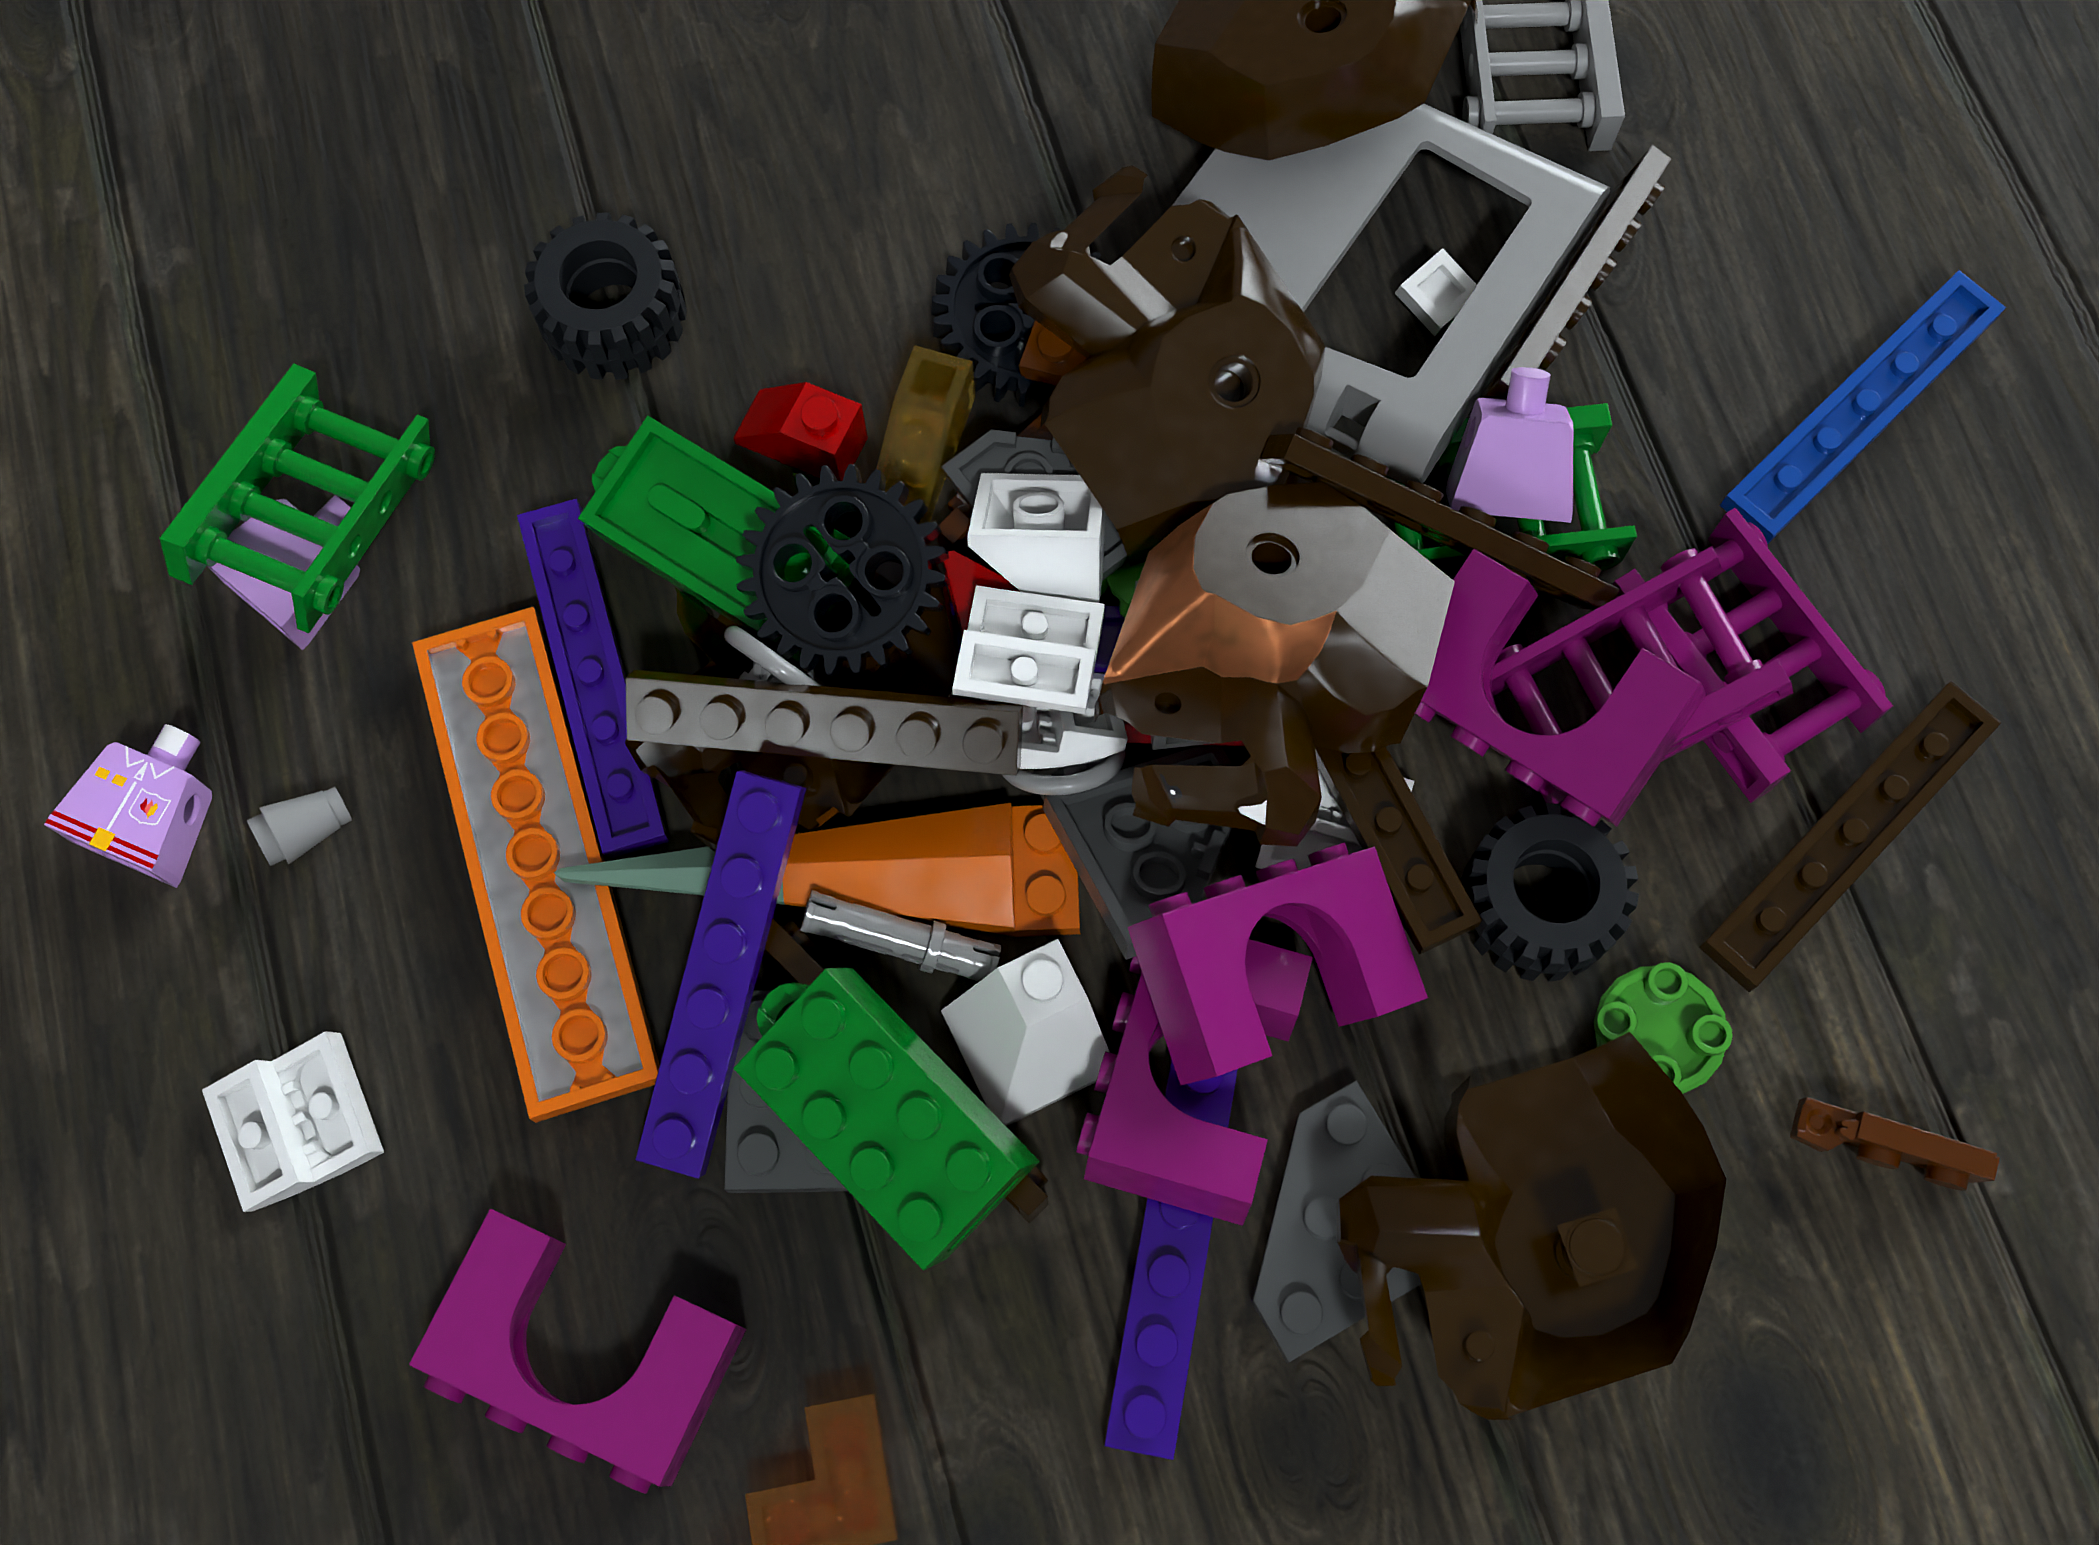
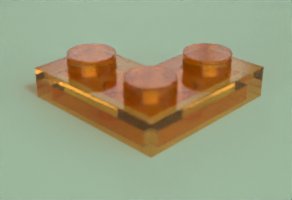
[745,1394,899,1545]

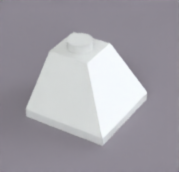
[968,473,1105,603]
[941,939,1109,1126]

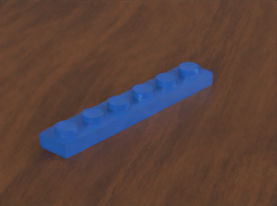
[1720,270,2006,545]

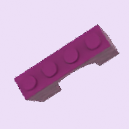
[1415,549,1707,827]
[1127,842,1428,1085]
[1076,939,1313,1226]
[409,1209,746,1494]

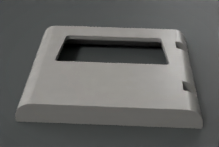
[1172,104,1610,485]

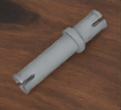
[800,890,1001,981]

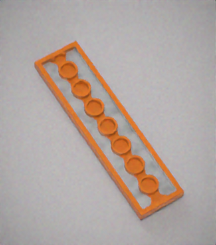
[412,606,660,1123]

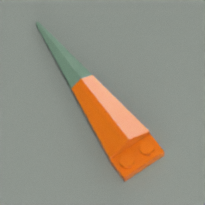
[554,803,1080,937]

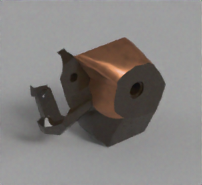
[1094,482,1455,847]

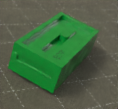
[578,416,855,663]
[733,968,1040,1271]

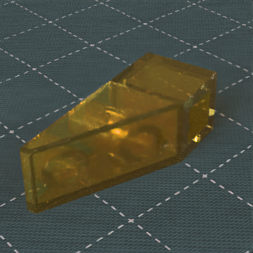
[876,345,975,524]

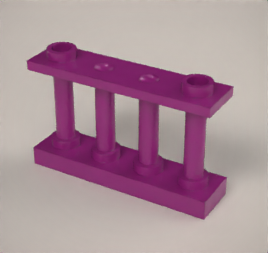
[1612,508,1893,803]
[1492,546,1794,814]

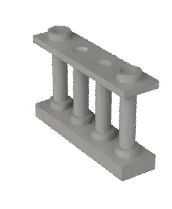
[1460,0,1625,151]

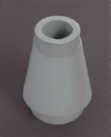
[247,787,352,866]

